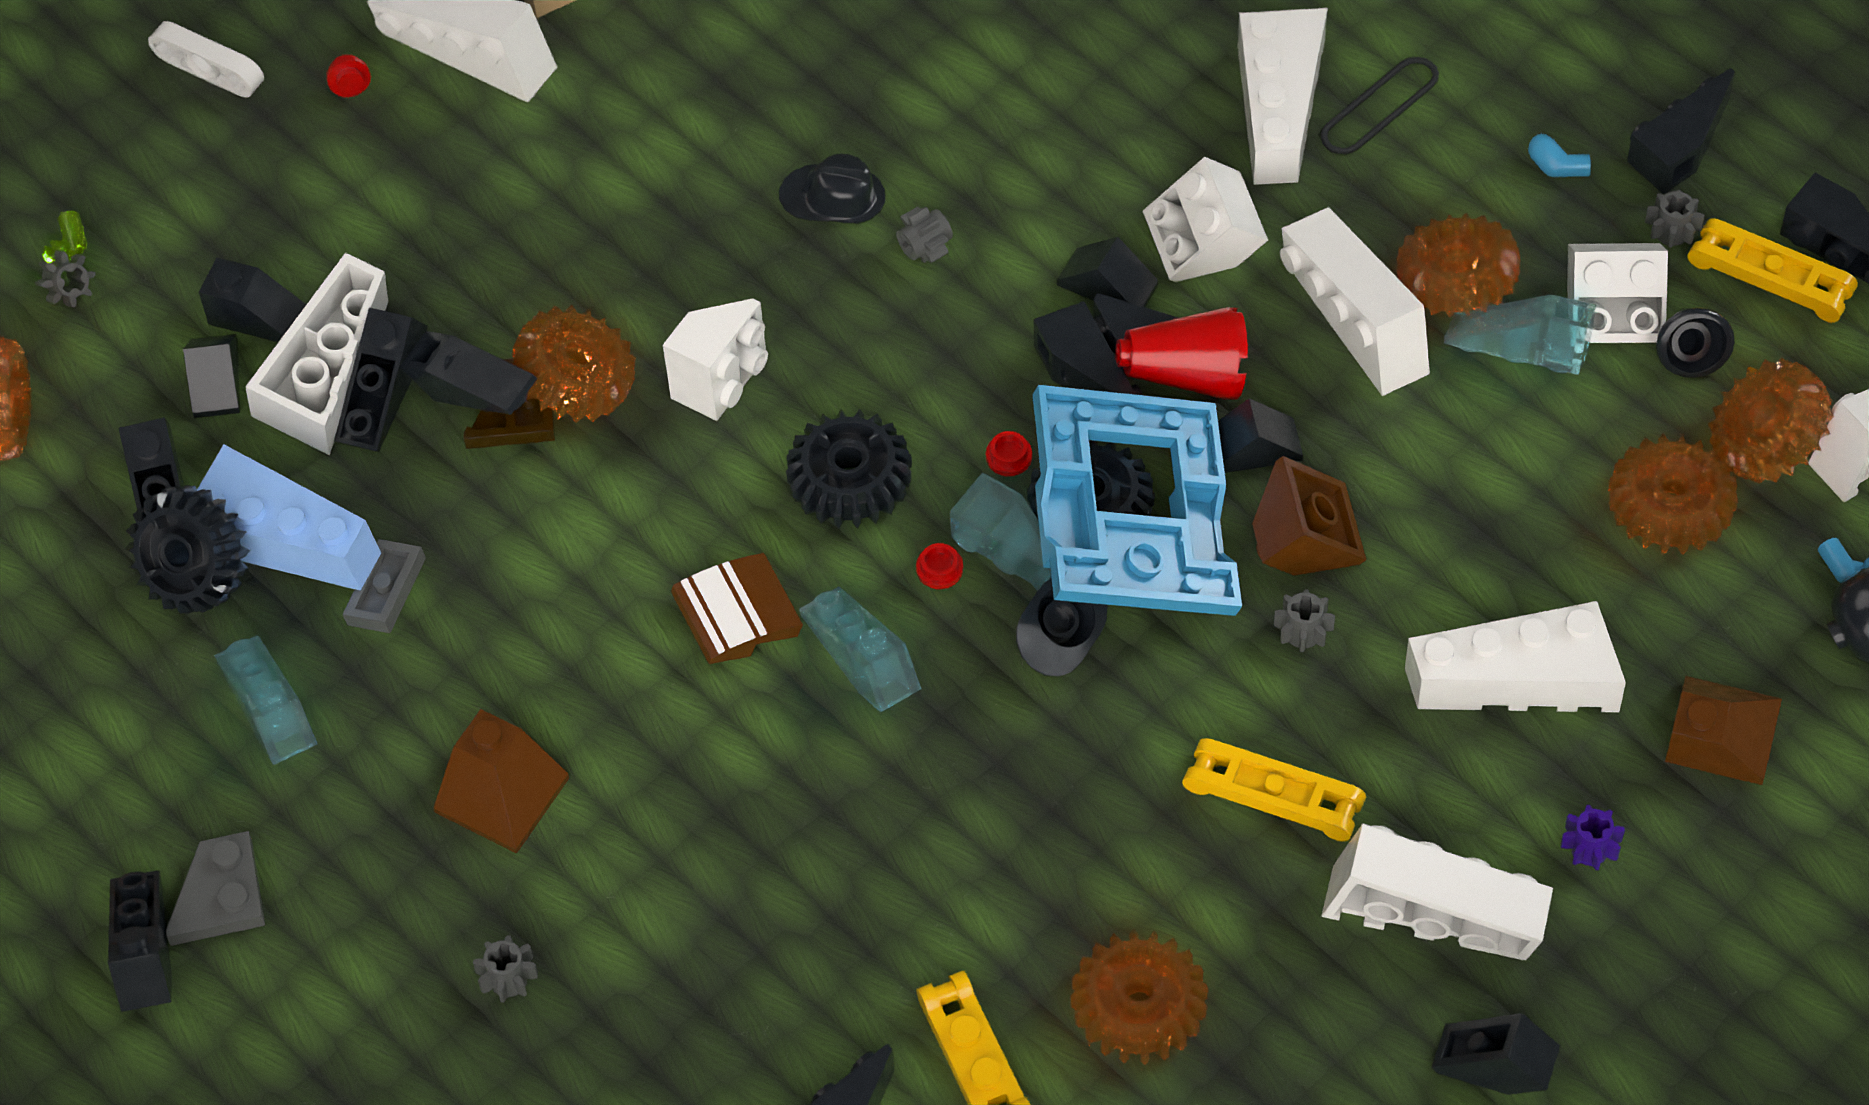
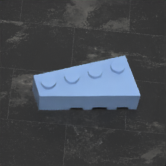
[197,444,381,590]

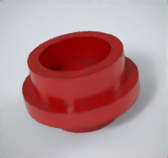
[326,55,371,97]
[986,431,1032,476]
[916,543,963,589]

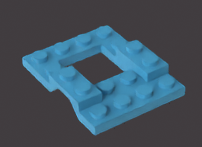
[1032,385,1242,616]

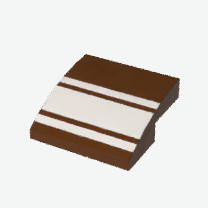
[671,553,803,664]

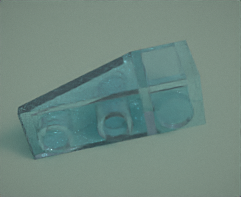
[1444,295,1597,375]
[950,472,1051,591]
[799,587,921,712]
[214,635,317,765]

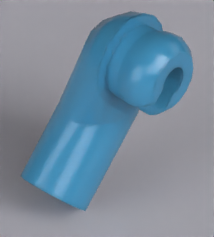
[1528,134,1591,177]
[1818,538,1869,583]

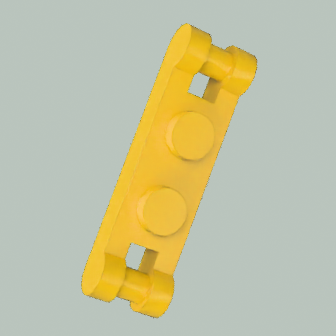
[1687,219,1858,322]
[1182,738,1366,841]
[916,970,1030,1105]

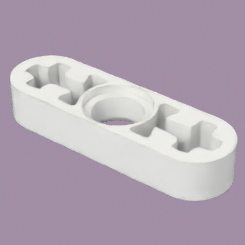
[148,21,264,97]

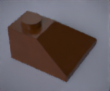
[1252,456,1366,576]
[1665,676,1782,785]
[434,709,569,854]

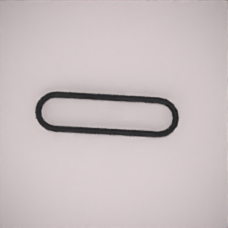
[1321,57,1439,154]

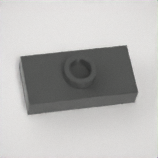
[342,539,426,633]

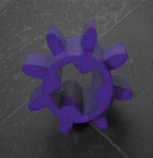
[1560,805,1625,871]

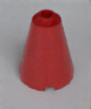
[1116,307,1248,400]

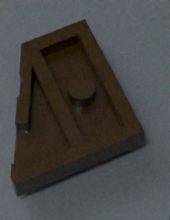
[464,355,555,449]

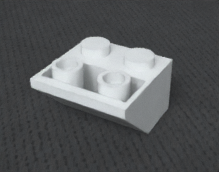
[1143,157,1268,282]
[1567,243,1668,343]
[663,299,768,421]

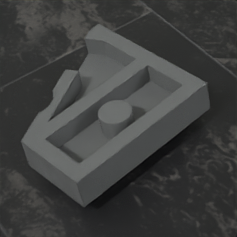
[166,831,265,946]

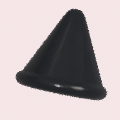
[1656,308,1735,378]

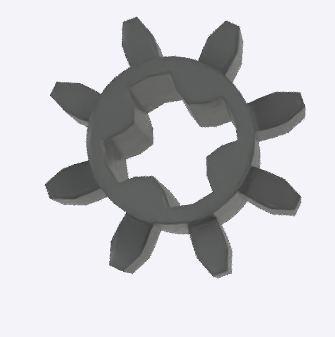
[1645,190,1704,248]
[896,206,953,263]
[35,250,96,307]
[1274,589,1335,652]
[473,935,538,1002]

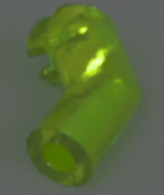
[42,211,87,263]

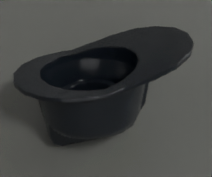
[779,154,885,223]
[1016,577,1107,677]

